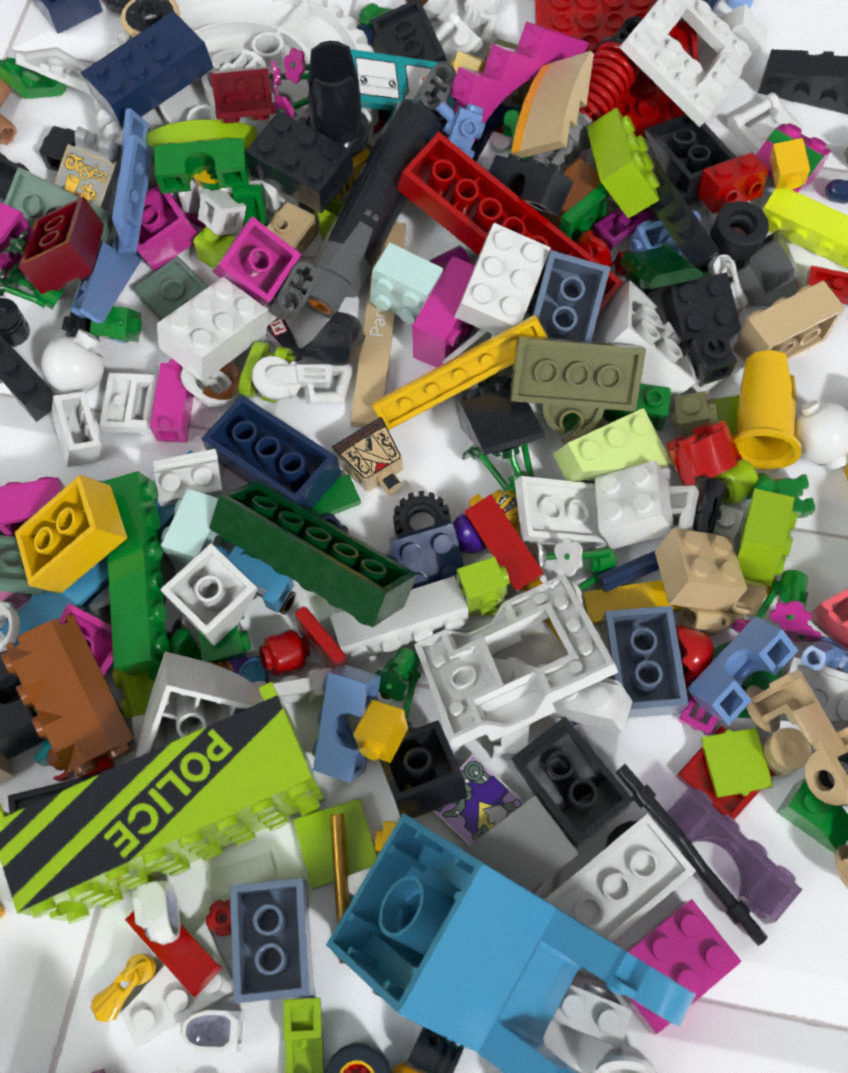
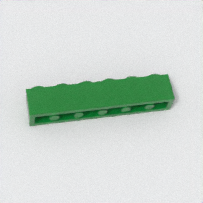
[104,471,170,675]

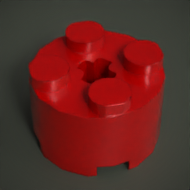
[666,420,743,486]

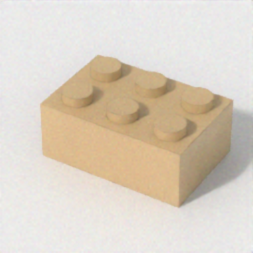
[733,281,845,366]

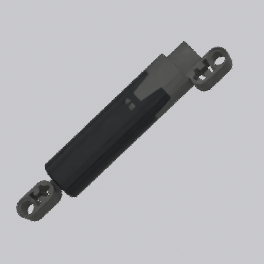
[272,61,456,320]

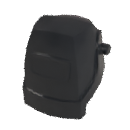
[295,312,365,365]

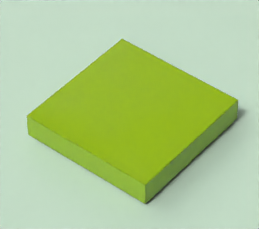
[293,798,377,890]

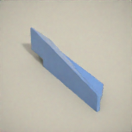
[112,108,154,255]
[70,234,143,323]

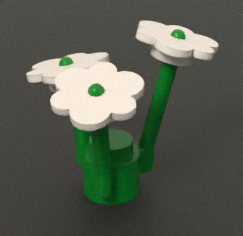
[529,537,616,604]

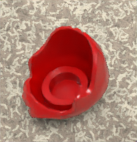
[575,230,616,267]
[675,625,715,689]

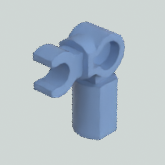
[801,636,848,673]

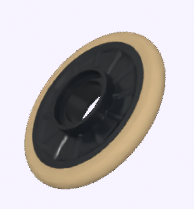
[121,0,180,37]

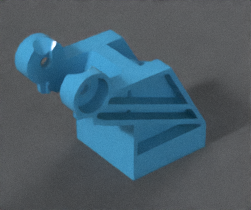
[326,813,696,1073]

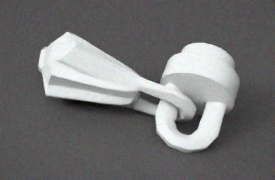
[708,254,748,313]

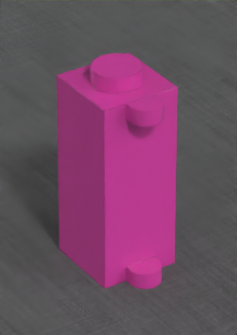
[150,359,194,443]

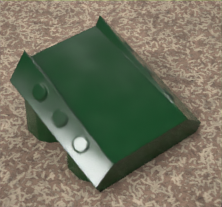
[620,242,704,289]

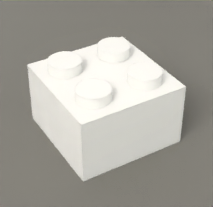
[595,460,674,549]

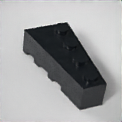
[758,49,848,115]

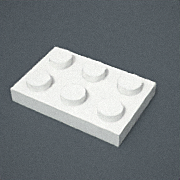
[514,476,609,547]

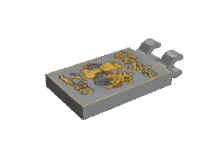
[54,126,121,210]

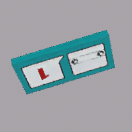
[350,49,455,118]

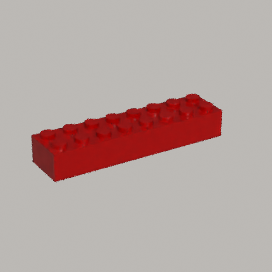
[397,132,624,315]

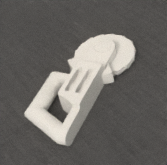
[463,0,501,47]
[252,356,352,404]

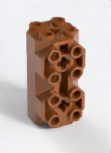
[1,614,135,777]

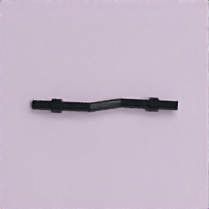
[615,763,768,946]

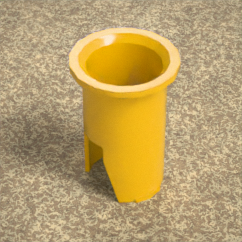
[733,350,801,470]

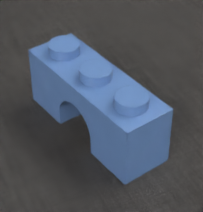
[687,616,798,726]
[312,664,381,783]

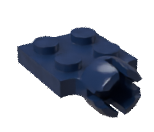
[384,520,464,590]

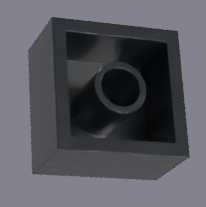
[661,272,742,350]
[379,720,468,819]

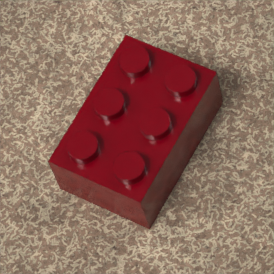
[19,196,105,294]

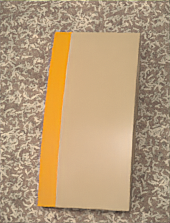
[511,51,594,158]

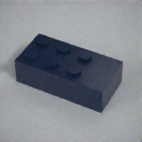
[81,11,214,128]
[201,395,342,511]

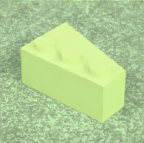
[553,408,673,481]

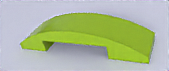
[146,119,257,162]
[283,998,324,1073]

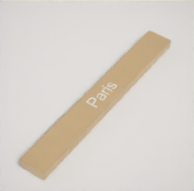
[350,222,406,428]

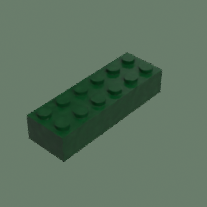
[209,481,417,628]

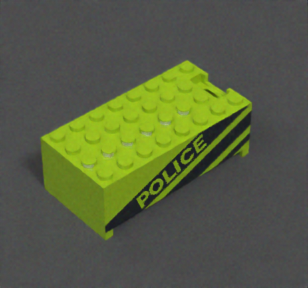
[0,682,326,924]

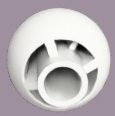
[41,329,104,395]
[794,400,848,470]

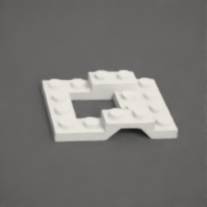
[619,0,752,127]
[414,574,618,748]

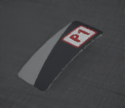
[267,318,303,362]

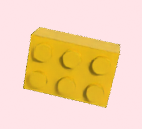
[15,475,127,594]

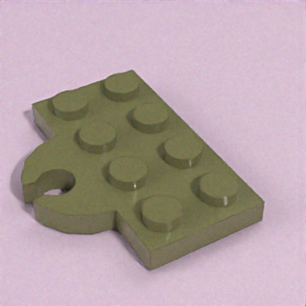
[510,335,646,437]

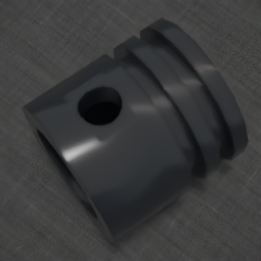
[0,298,30,347]
[405,1026,465,1073]

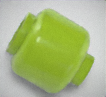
[710,459,758,504]

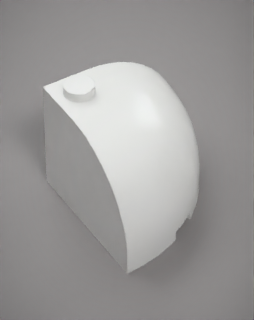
[591,281,696,400]
[135,652,263,758]

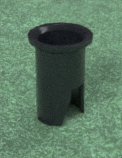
[305,40,370,154]

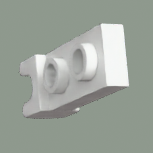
[253,668,333,706]

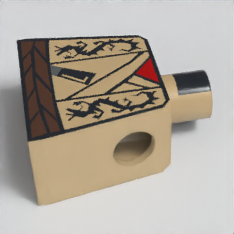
[332,417,403,495]

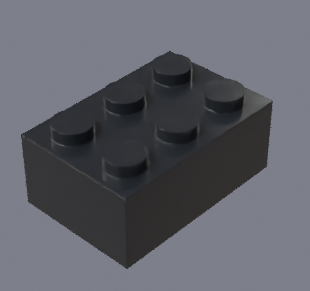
[245,111,354,214]

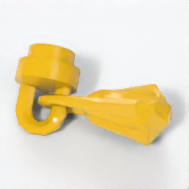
[90,953,156,1023]

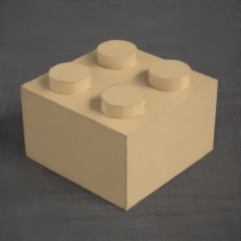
[655,528,748,612]

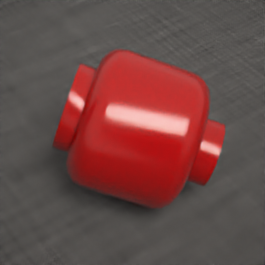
[259,629,310,677]

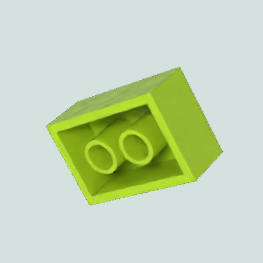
[586,108,660,218]

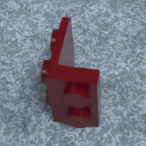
[210,66,275,123]

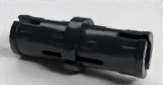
[693,479,727,534]

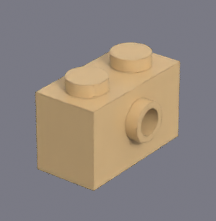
[267,202,318,260]

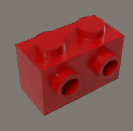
[698,152,769,214]

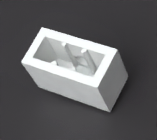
[51,391,101,467]
[552,983,633,1048]

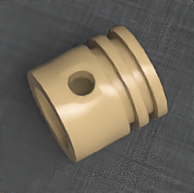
[761,727,812,777]

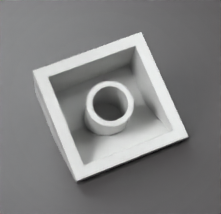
[160,544,258,646]

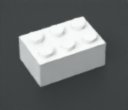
[454,223,551,335]
[157,277,268,382]

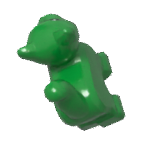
[746,473,816,518]

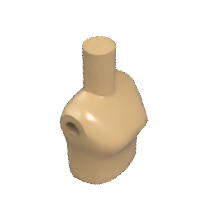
[680,606,745,636]

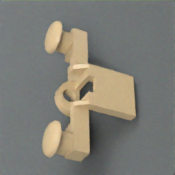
[745,670,848,889]

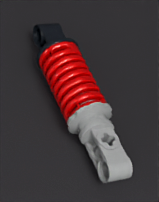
[531,17,643,169]

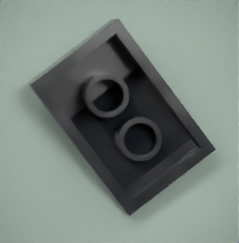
[645,114,737,205]
[453,376,545,456]
[511,717,634,849]

